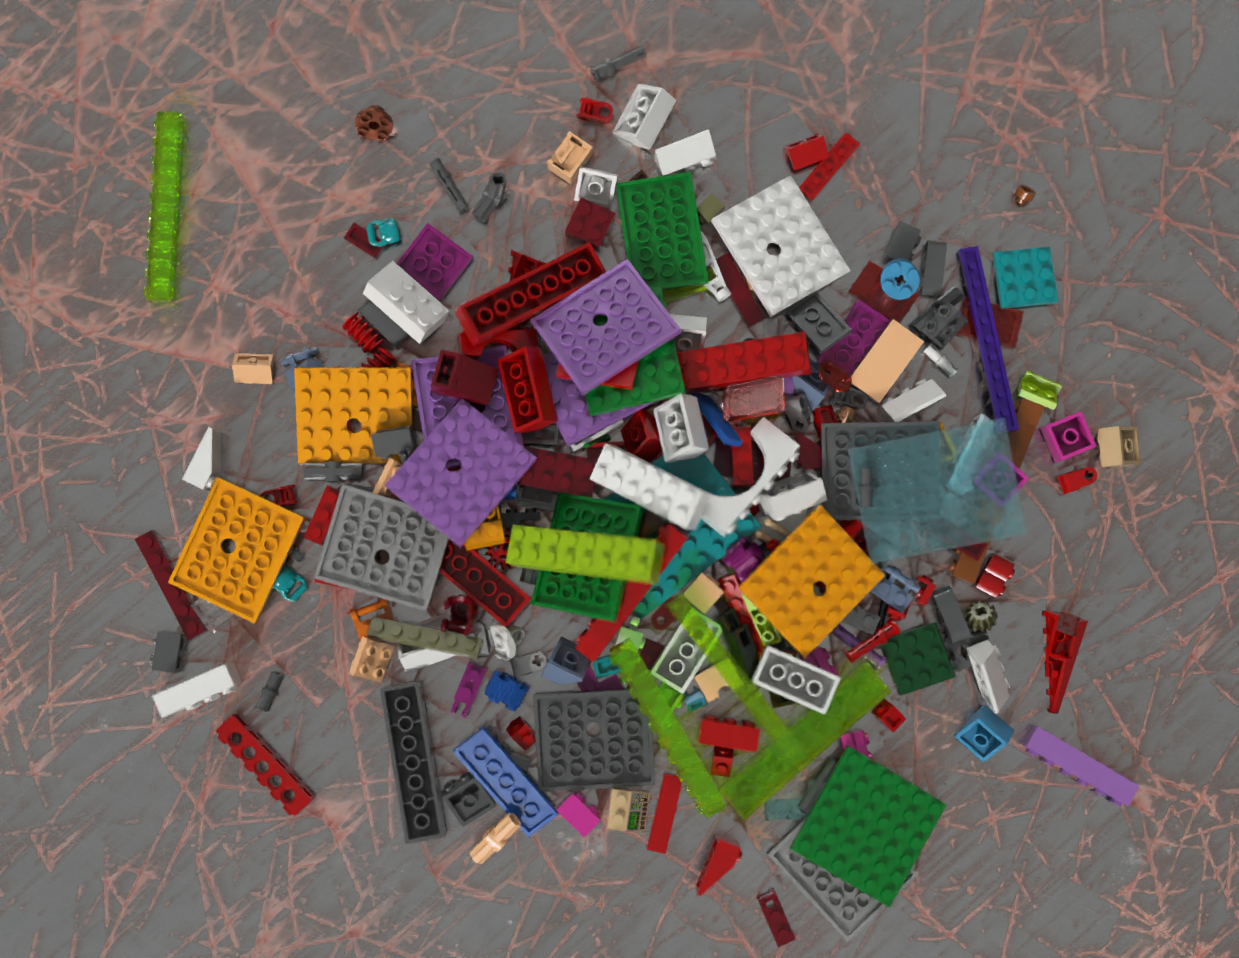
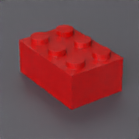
[697,714,760,752]

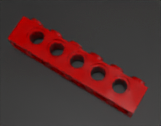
[216,714,315,817]

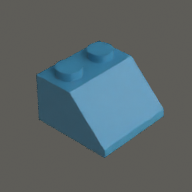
[954,705,1014,762]

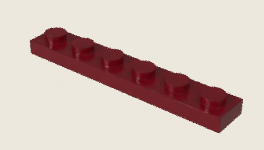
[135,530,207,641]

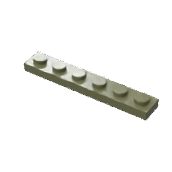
[367,617,484,659]

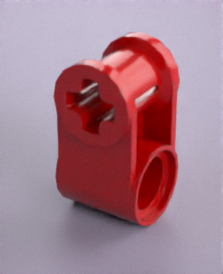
[576,98,614,124]
[1057,467,1098,495]
[260,485,299,507]

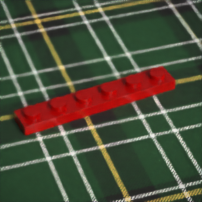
[718,572,768,663]

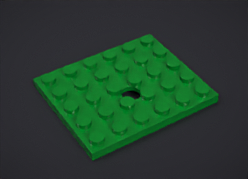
[586,286,686,417]
[530,492,644,623]

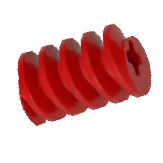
[342,312,385,354]
[361,346,398,367]

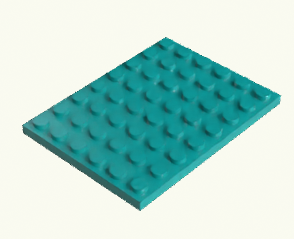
[607,453,761,620]

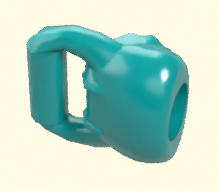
[366,218,400,247]
[273,566,308,602]

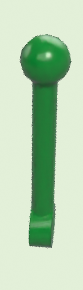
[583,434,611,449]

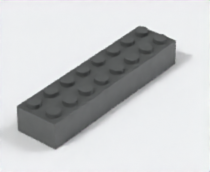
[380,680,447,844]

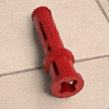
[845,619,900,663]

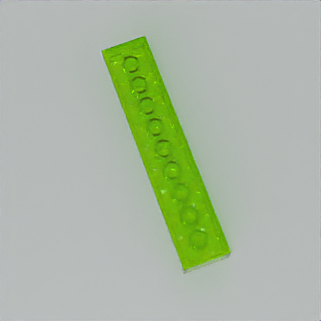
[718,661,892,821]

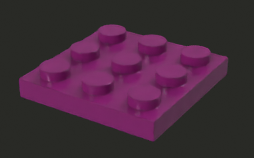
[397,223,474,302]

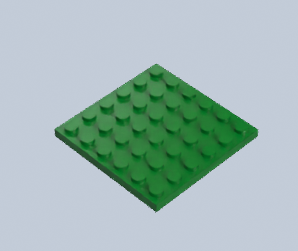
[789,745,947,908]

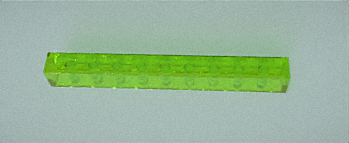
[144,112,185,304]
[665,593,805,762]
[609,637,727,819]

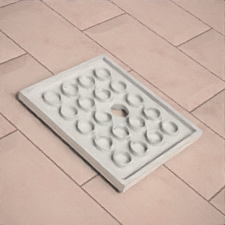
[711,175,851,317]

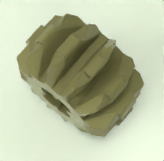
[964,600,998,634]

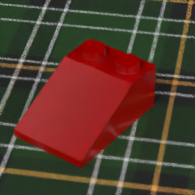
[695,834,743,896]

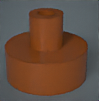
[1015,185,1036,205]

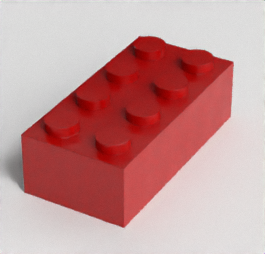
[498,346,558,434]

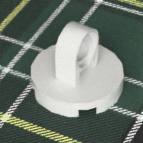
[487,623,525,662]

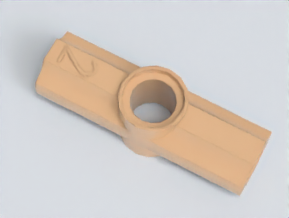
[469,813,521,864]

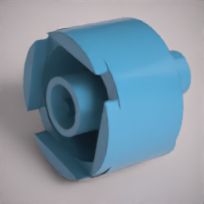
[880,258,920,300]

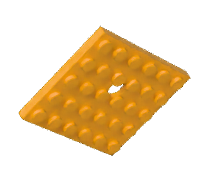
[294,367,413,464]
[168,477,305,624]
[738,505,885,658]

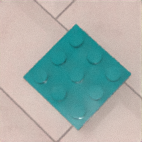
[992,247,1059,309]

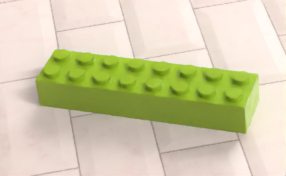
[506,525,665,584]

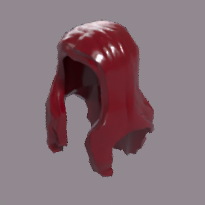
[440,595,478,636]

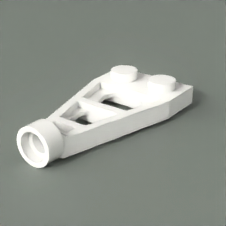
[700,230,731,302]

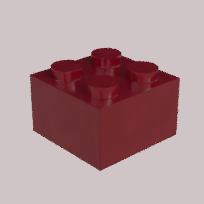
[565,197,616,252]

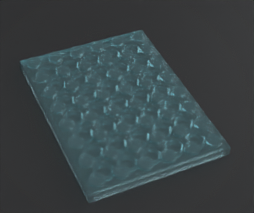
[848,418,1027,564]

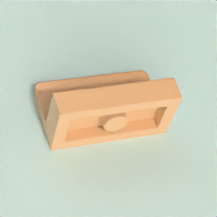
[232,353,274,384]

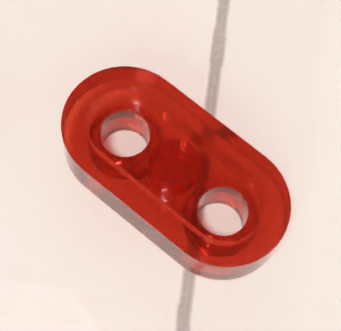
[817,361,852,392]
[651,597,683,630]

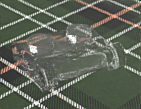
[191,598,235,633]

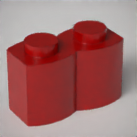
[973,553,1015,598]

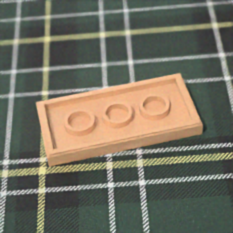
[848,319,924,404]

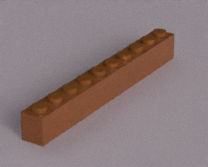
[948,398,1045,584]

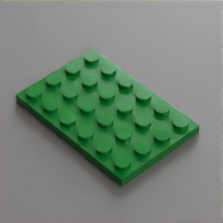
[616,172,708,291]

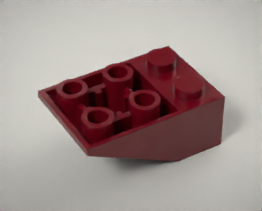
[431,349,498,406]

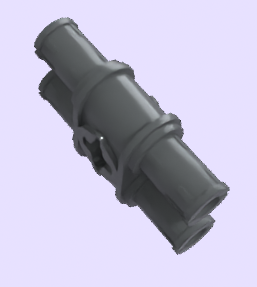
[944,629,989,672]

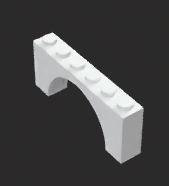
[700,417,800,537]

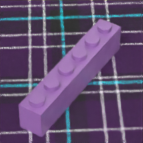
[1022,725,1140,806]

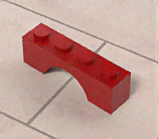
[457,327,538,359]

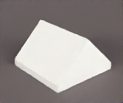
[574,166,618,209]

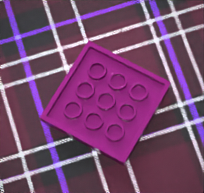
[816,300,898,405]

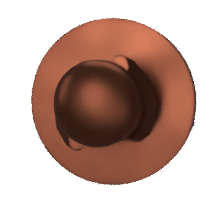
[355,105,393,141]

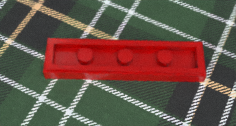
[799,132,860,202]
[647,773,683,854]

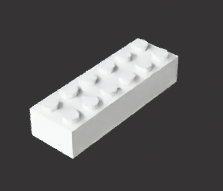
[590,443,711,530]

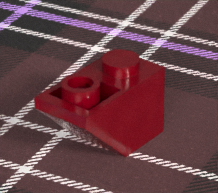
[791,432,822,472]

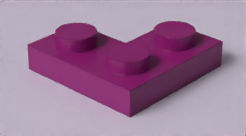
[577,666,624,691]

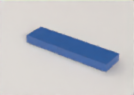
[692,392,743,447]

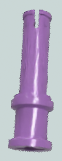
[832,624,887,671]

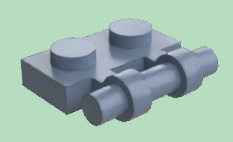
[280,347,324,390]
[870,565,921,613]

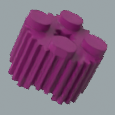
[724,536,764,582]

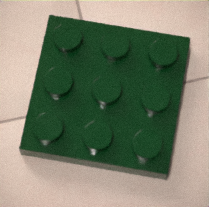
[881,622,956,696]

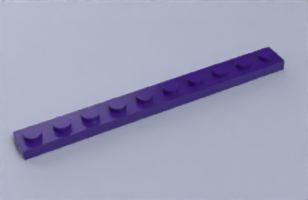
[958,246,1019,434]

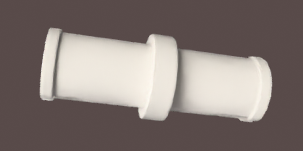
[923,343,959,378]

